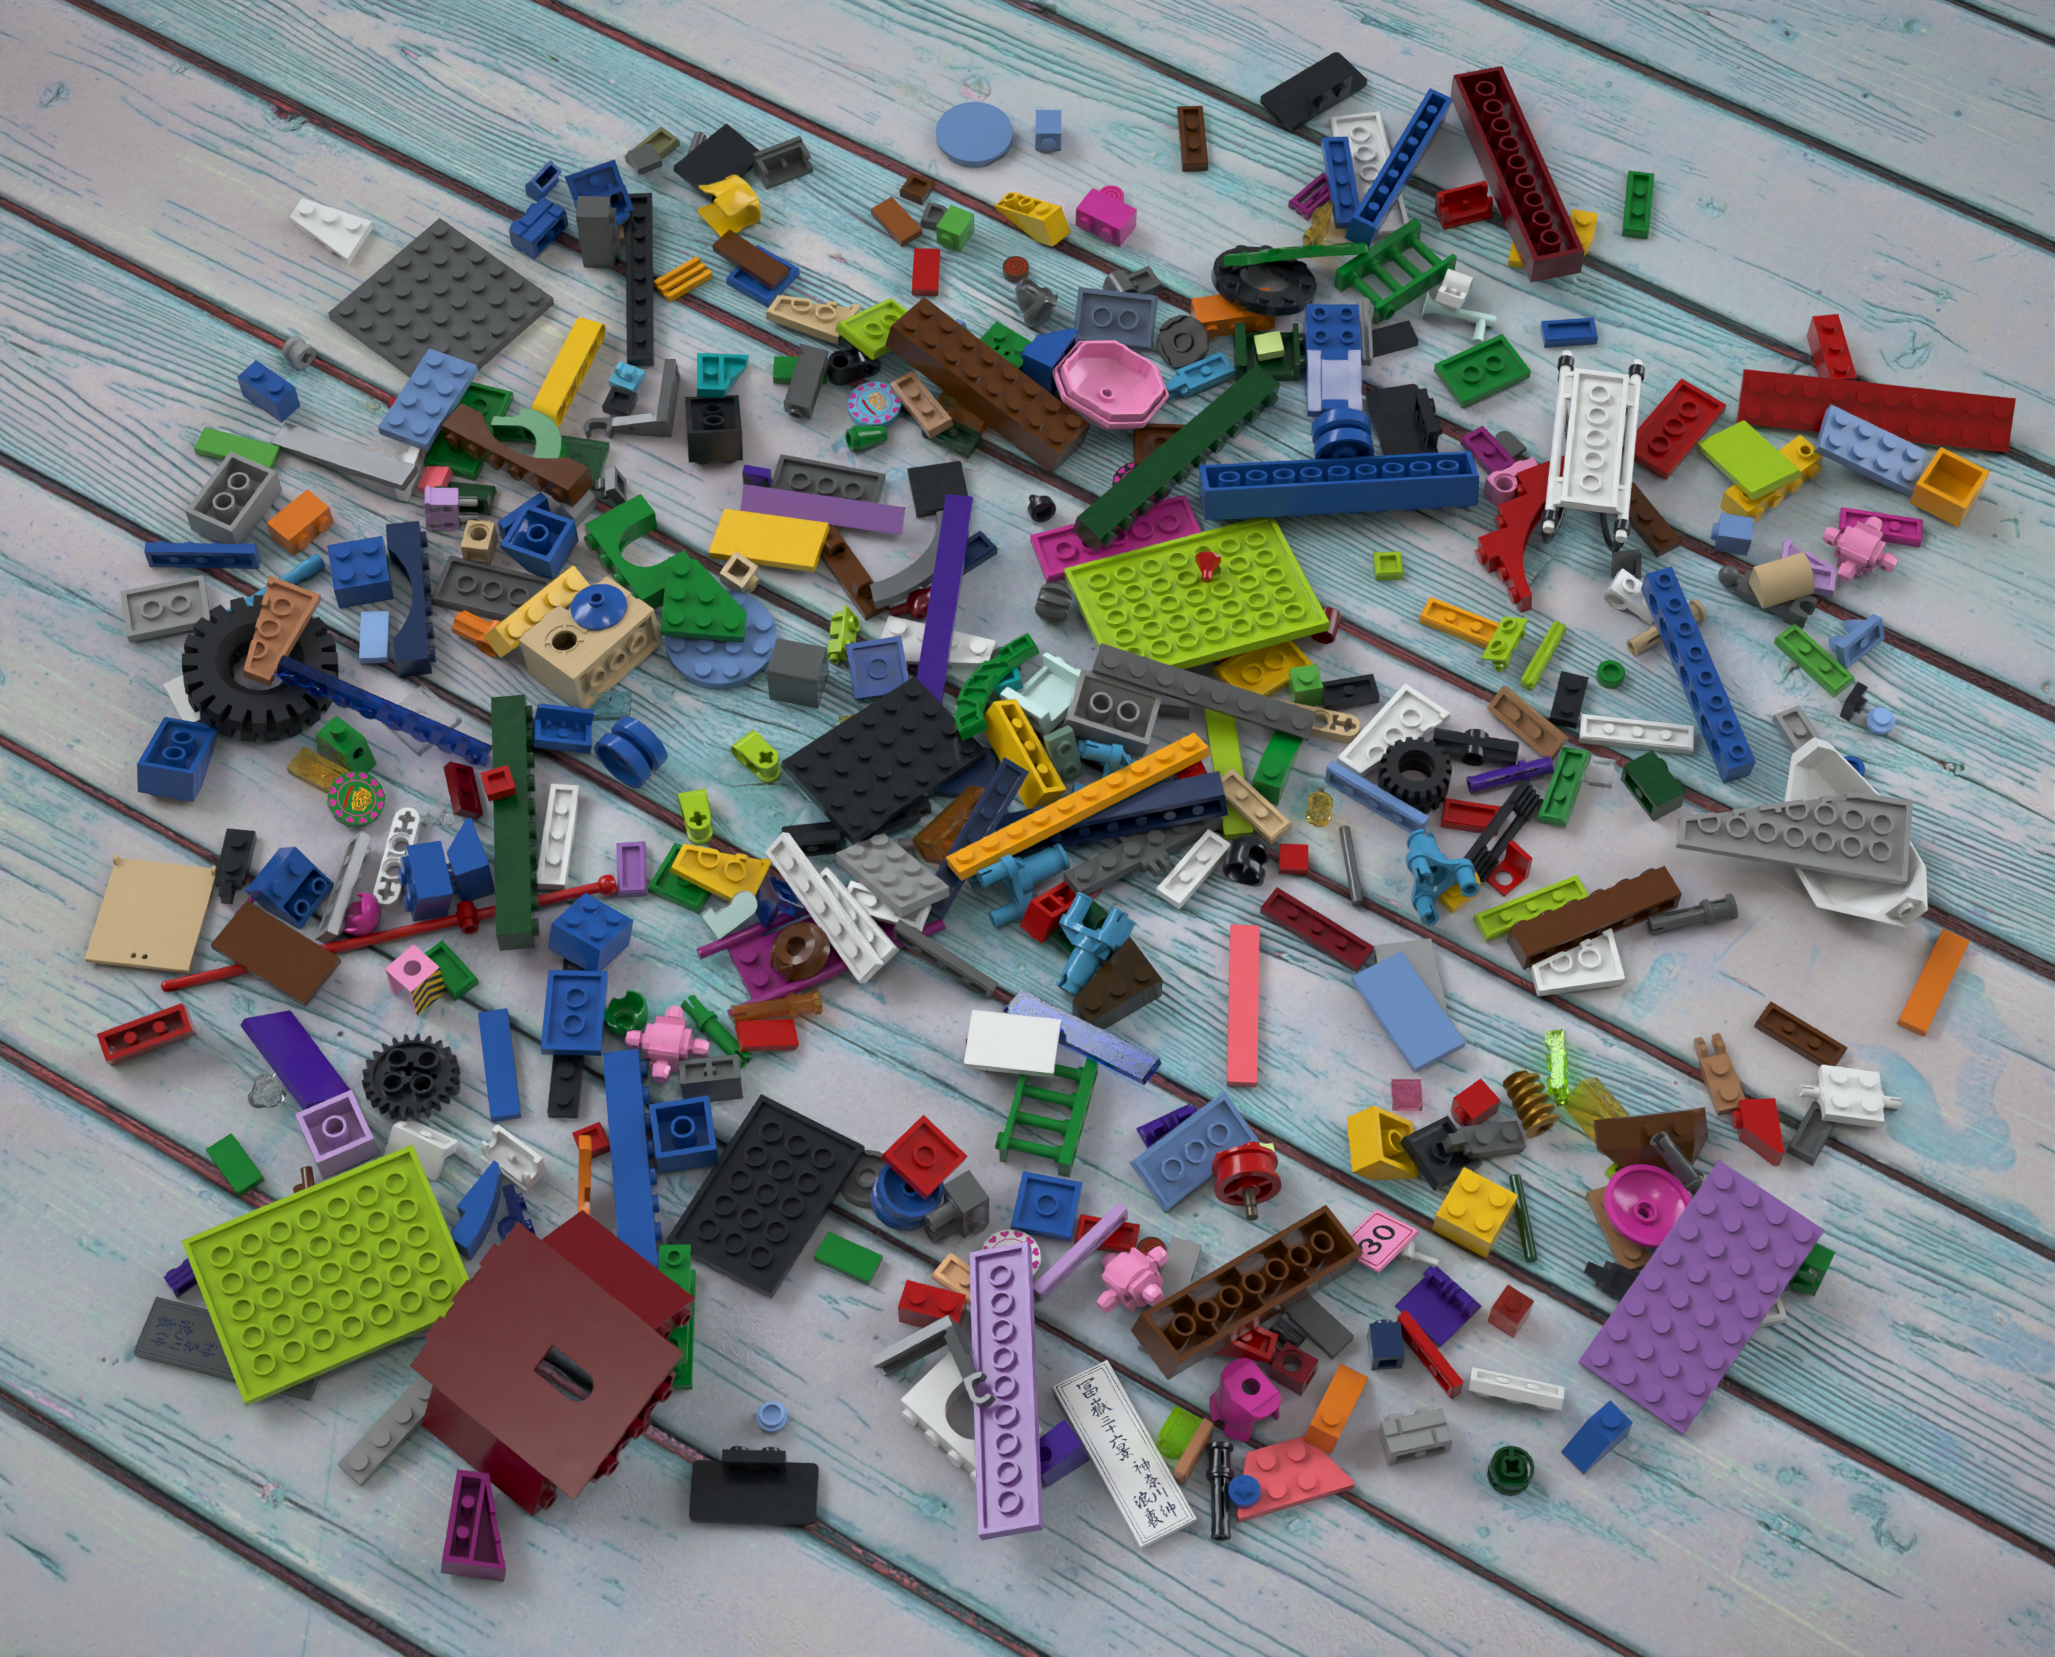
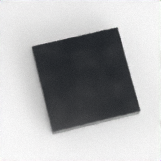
[907,461,968,518]
[1399,1116,1482,1191]

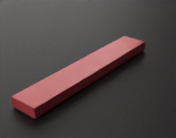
[1227,924,1260,1087]

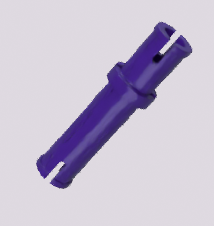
[1466,756,1554,794]

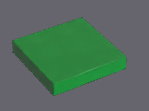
[647,843,712,914]

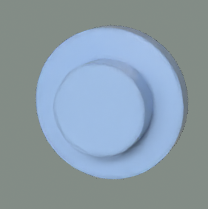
[1866,708,1895,735]
[756,1401,788,1433]

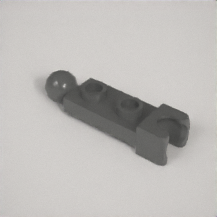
[1718,565,1817,629]

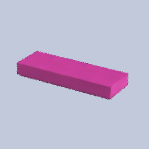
[1838,507,1923,547]

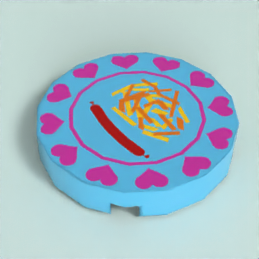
[848,382,901,428]

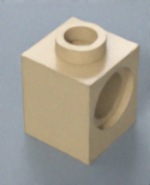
[461,520,498,565]

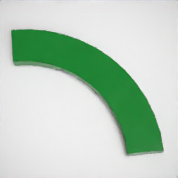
[1224,242,1368,266]
[955,633,1040,740]

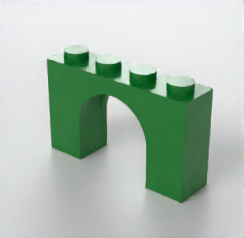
[584,494,691,610]

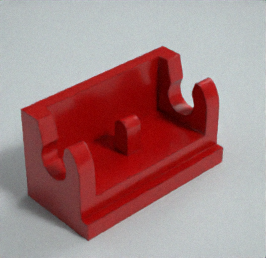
[1434,180,1493,230]

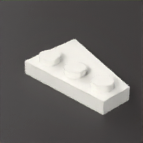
[290,198,373,265]
[1531,928,1625,997]

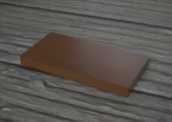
[210,901,341,1007]

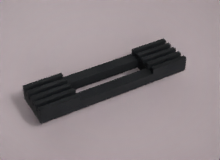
[1464,780,1543,882]

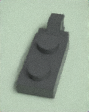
[1442,1121,1526,1159]

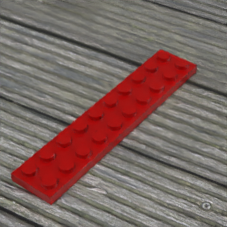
[1736,369,2016,452]

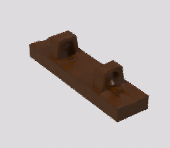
[820,525,889,621]

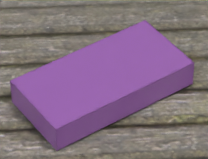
[616,841,648,898]

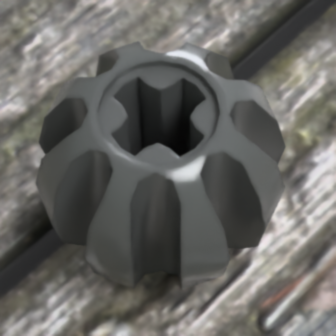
[1035,582,1073,623]

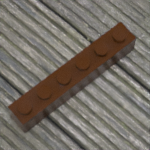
[1507,866,1682,970]

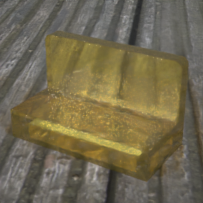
[1562,1077,1630,1144]

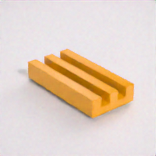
[654,256,713,303]

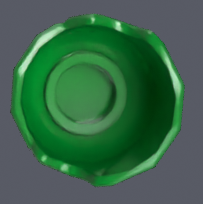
[604,990,648,1036]

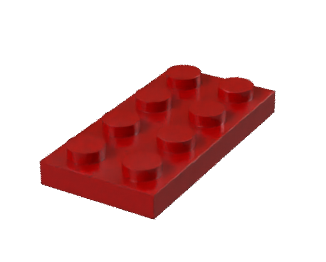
[1622,378,1726,480]

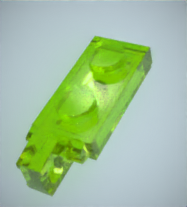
[1545,1029,1569,1107]

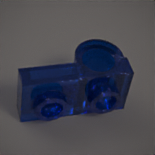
[497,1184,536,1243]

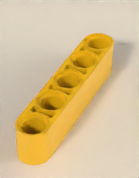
[531,317,606,427]

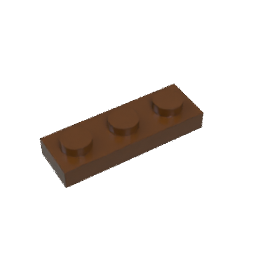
[1628,482,1681,558]

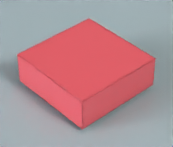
[417,466,453,494]

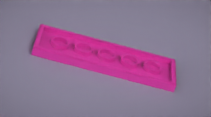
[1030,494,1201,583]

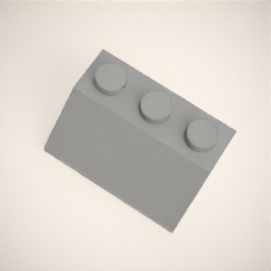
[1062,669,1163,757]

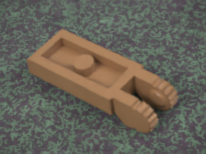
[1694,1033,1745,1116]

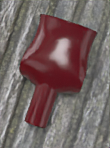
[889,585,931,620]

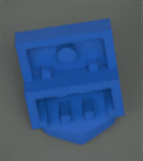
[564,159,634,227]

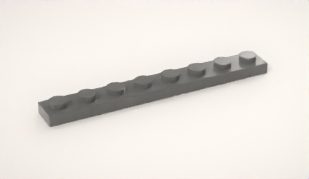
[1092,643,1317,741]

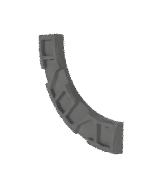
[870,510,943,609]

